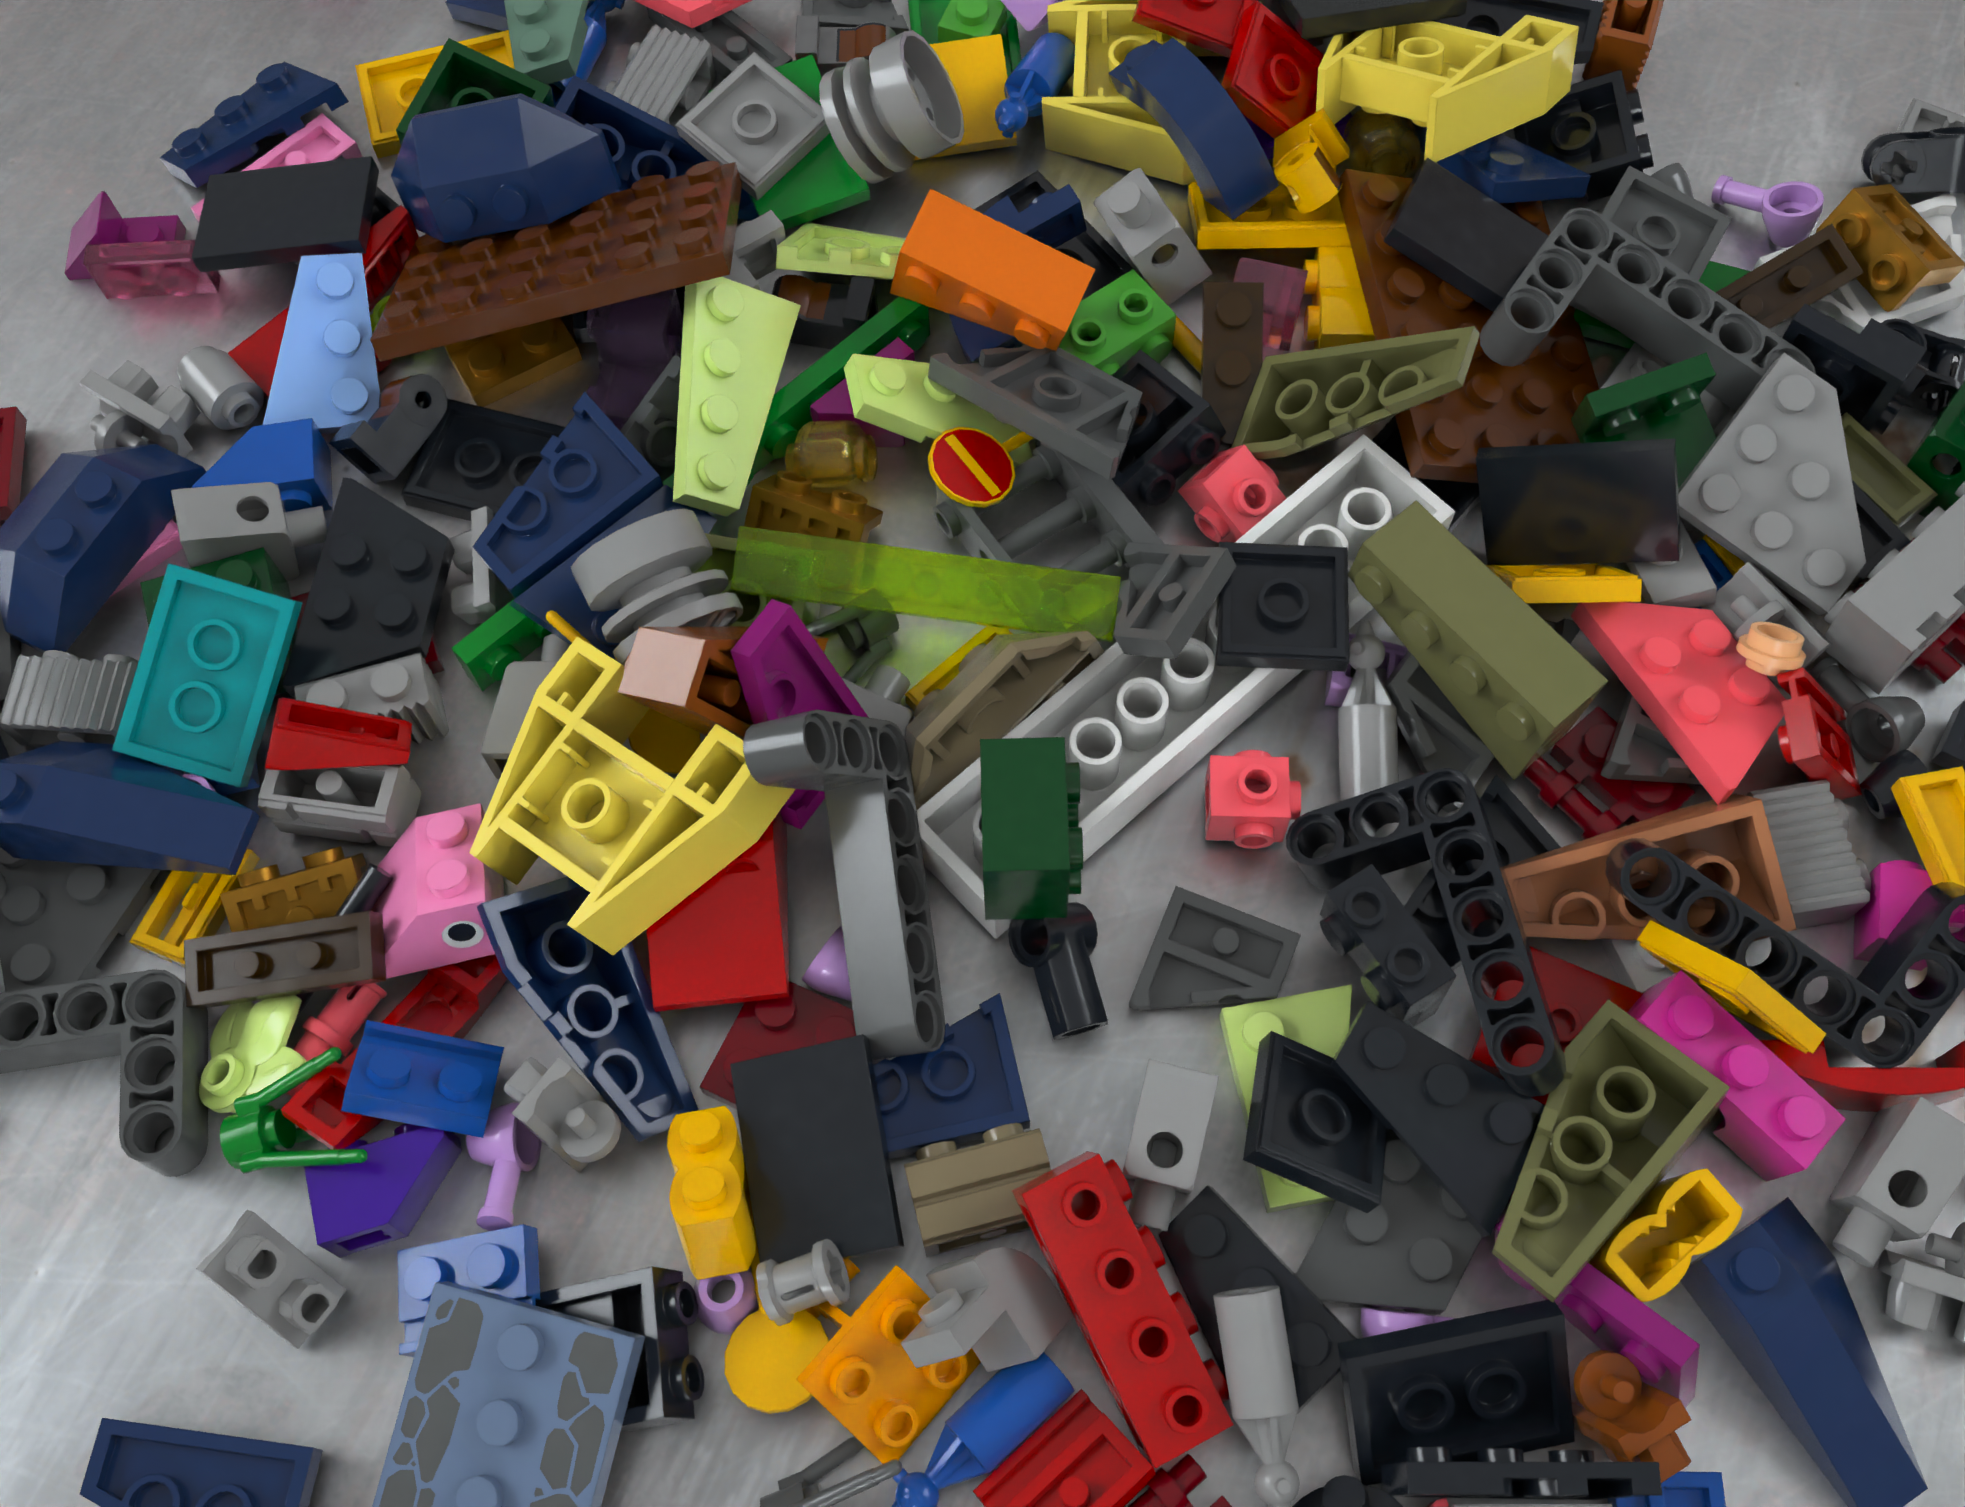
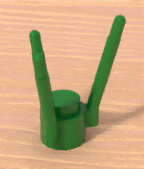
[219,1047,368,1174]

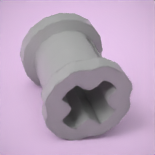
[756,1238,850,1326]

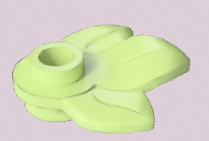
[199,995,307,1113]

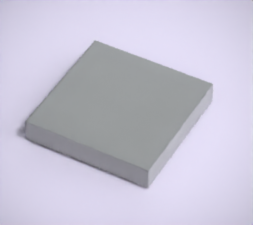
[676,52,830,201]

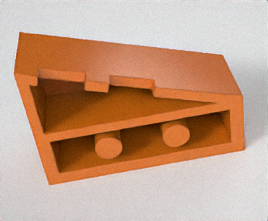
[890,188,1095,351]

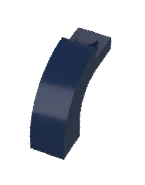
[1108,38,1279,220]
[949,184,1087,364]

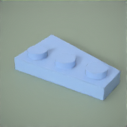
[263,253,380,434]

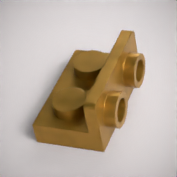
[1816,184,1965,312]
[444,317,582,407]
[741,471,883,592]
[220,846,371,933]

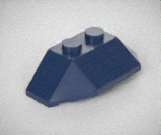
[391,93,622,243]
[0,444,207,653]

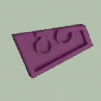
[731,599,869,830]

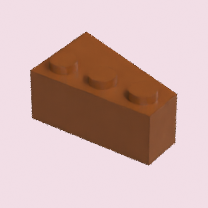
[618,626,829,740]

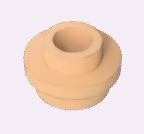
[1736,622,1806,676]

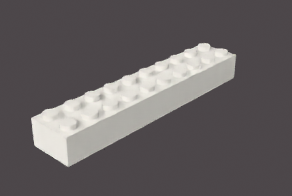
[917,434,1455,939]

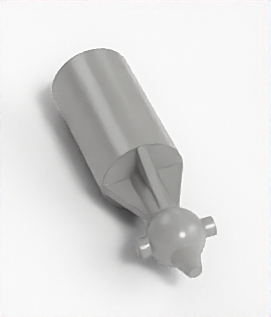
[1338,621,1399,801]
[1213,1286,1300,1507]

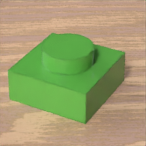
[938,0,1007,43]

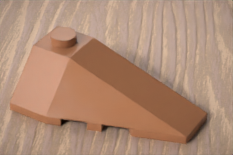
[1504,793,1797,941]

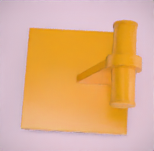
[796,1258,981,1464]

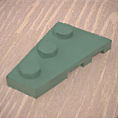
[504,0,595,85]

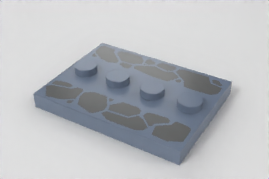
[372,1281,645,1507]

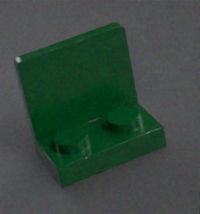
[1571,352,1717,489]

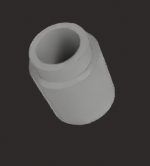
[177,346,264,430]

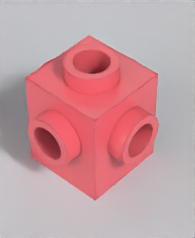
[1177,444,1287,543]
[1205,750,1301,849]

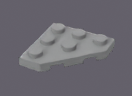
[1678,352,1866,616]

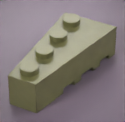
[1348,500,1608,780]

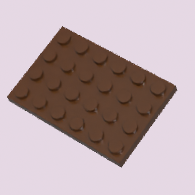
[370,161,742,362]
[1337,169,1600,483]

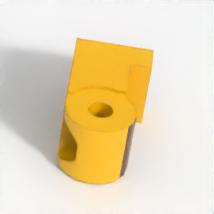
[1273,108,1350,214]

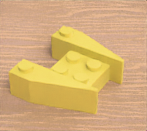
[1042,0,1223,185]
[1316,15,1579,162]
[469,637,795,955]

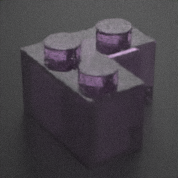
[586,288,683,430]

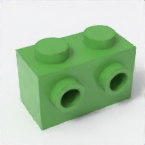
[1059,269,1176,376]

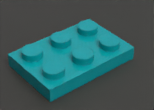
[112,563,303,788]

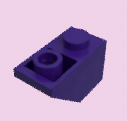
[304,1123,462,1258]

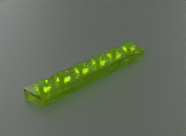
[731,526,1121,642]

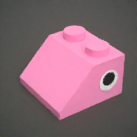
[371,803,504,979]

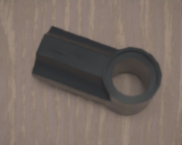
[1008,902,1108,1040]

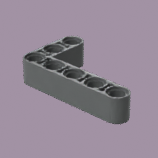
[1480,207,1816,412]
[743,710,945,1060]
[0,969,208,1177]

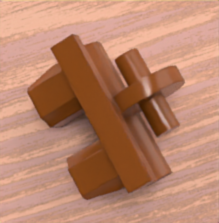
[1572,1350,1691,1483]

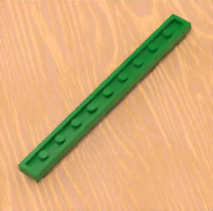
[452,297,930,692]

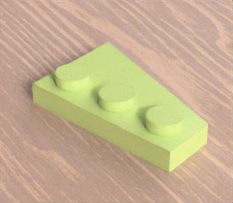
[775,222,905,280]
[844,354,1033,467]
[1219,984,1352,1213]

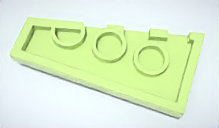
[673,277,801,517]

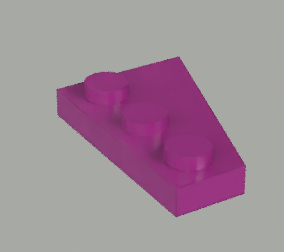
[1494,1214,1700,1408]

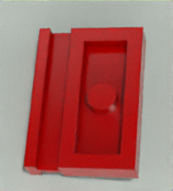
[1777,667,1862,800]
[973,1389,1156,1507]

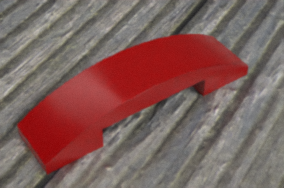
[281,954,508,1149]
[1759,1040,1965,1112]

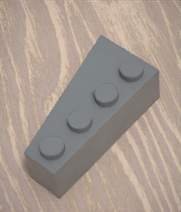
[1823,481,1965,695]

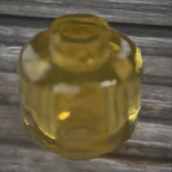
[1343,109,1421,178]
[785,420,878,494]

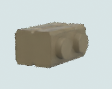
[904,1123,1051,1257]

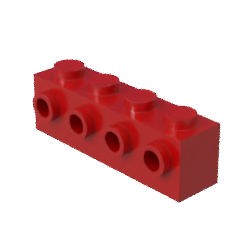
[1012,1151,1234,1468]

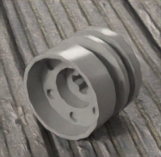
[819,30,964,184]
[571,508,743,666]

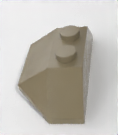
[905,631,1104,810]

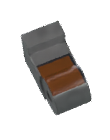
[795,15,896,77]

